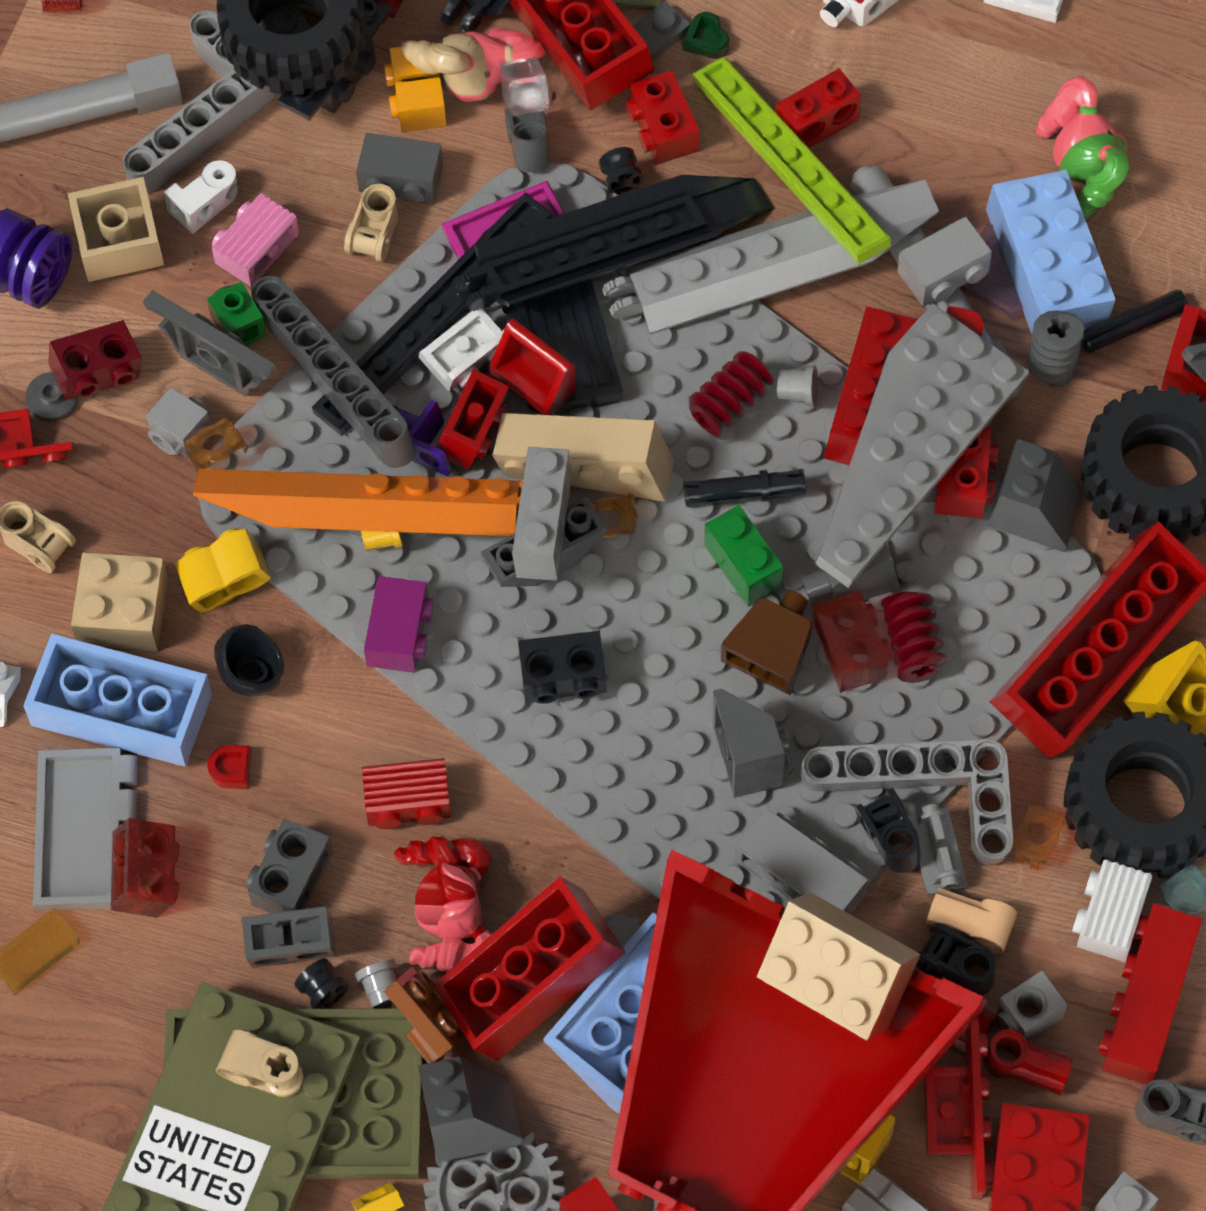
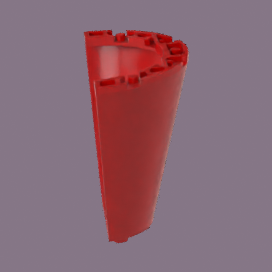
[608,850,987,1211]

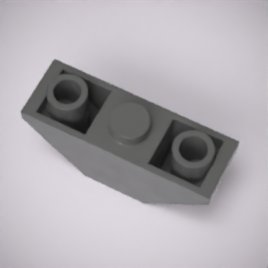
[481,496,607,587]

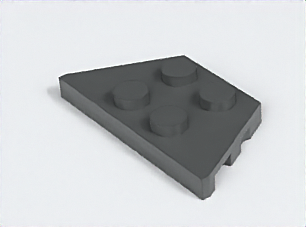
[143,290,276,396]

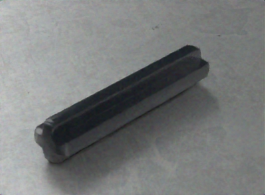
[1081,290,1188,353]

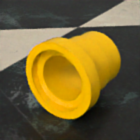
[361,531,403,551]

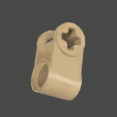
[344,184,399,263]
[0,501,76,573]
[216,1030,304,1098]

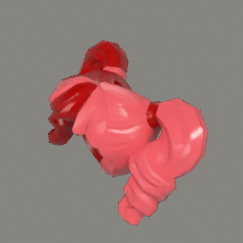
[393,836,492,972]

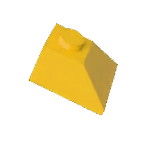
[1123,641,1206,736]

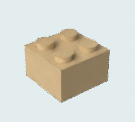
[67,177,164,282]
[71,553,168,652]

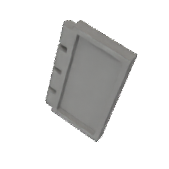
[33,748,138,911]

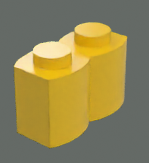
[175,528,271,614]

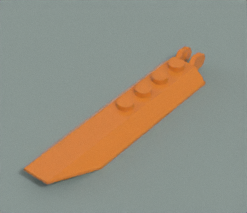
[193,469,523,536]

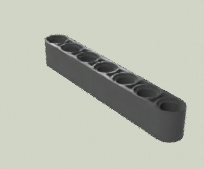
[251,276,416,468]

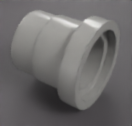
[777,366,818,406]
[355,959,398,1009]

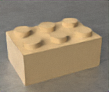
[757,892,921,1041]

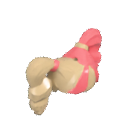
[401,28,545,102]

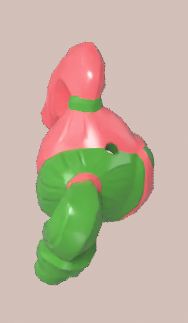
[1036,76,1129,218]

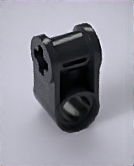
[854,788,921,873]
[916,922,996,996]

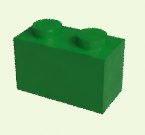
[704,505,783,607]

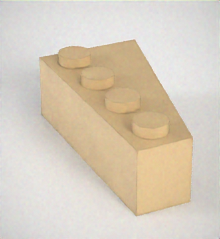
[493,413,674,502]

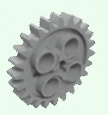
[424,1133,566,1211]

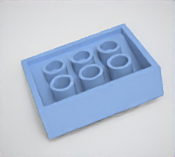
[543,912,657,1114]

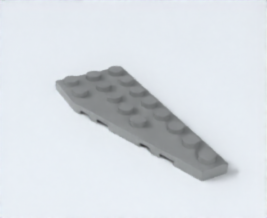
[815,303,1030,588]

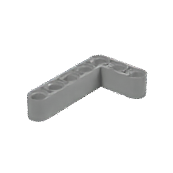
[123,10,276,195]
[800,739,1013,866]

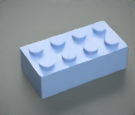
[986,170,1116,334]
[23,634,213,767]

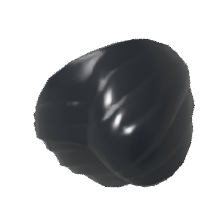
[214,624,284,697]

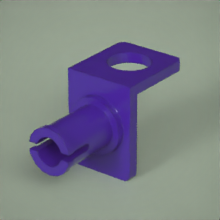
[392,400,452,477]

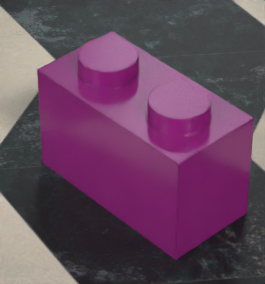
[364,576,434,673]

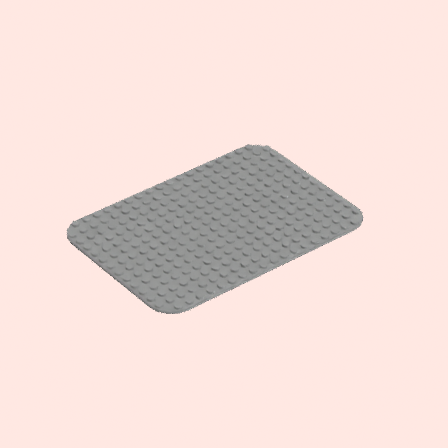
[198,162,1101,908]

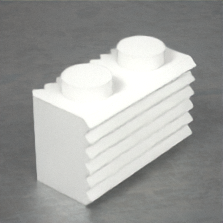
[1072,860,1152,962]

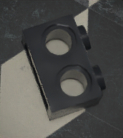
[518,631,607,704]

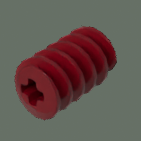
[689,351,774,438]
[881,591,947,683]

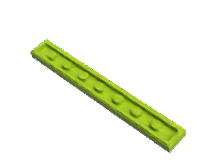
[693,56,891,265]

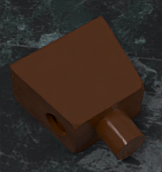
[721,590,812,695]

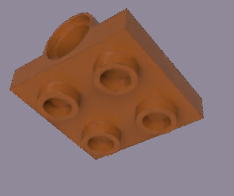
[384,967,464,1063]

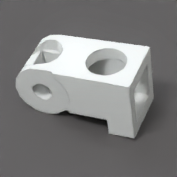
[164,160,238,234]

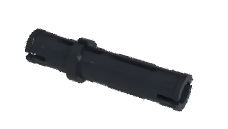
[683,469,806,507]

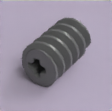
[1027,310,1084,387]

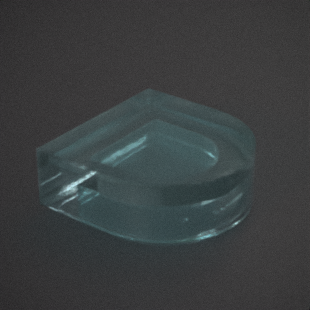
[1158,863,1206,915]

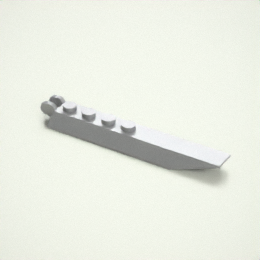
[602,179,939,335]

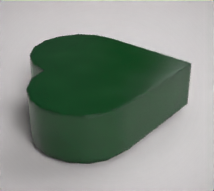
[683,12,729,59]

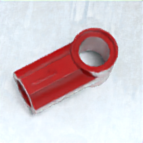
[984,1029,1074,1096]

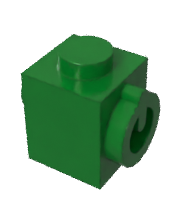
[207,281,267,346]

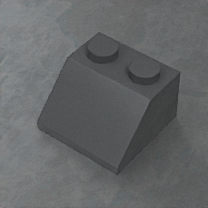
[988,438,1083,552]
[713,688,790,798]
[418,1056,523,1163]

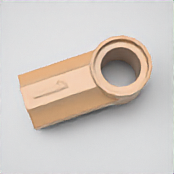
[926,888,1018,955]

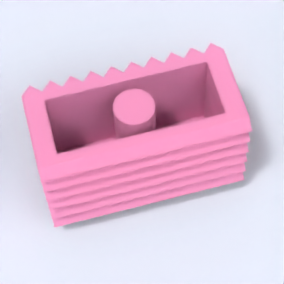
[212,193,299,287]

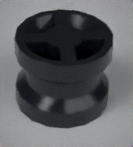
[598,147,644,195]
[294,958,349,1009]

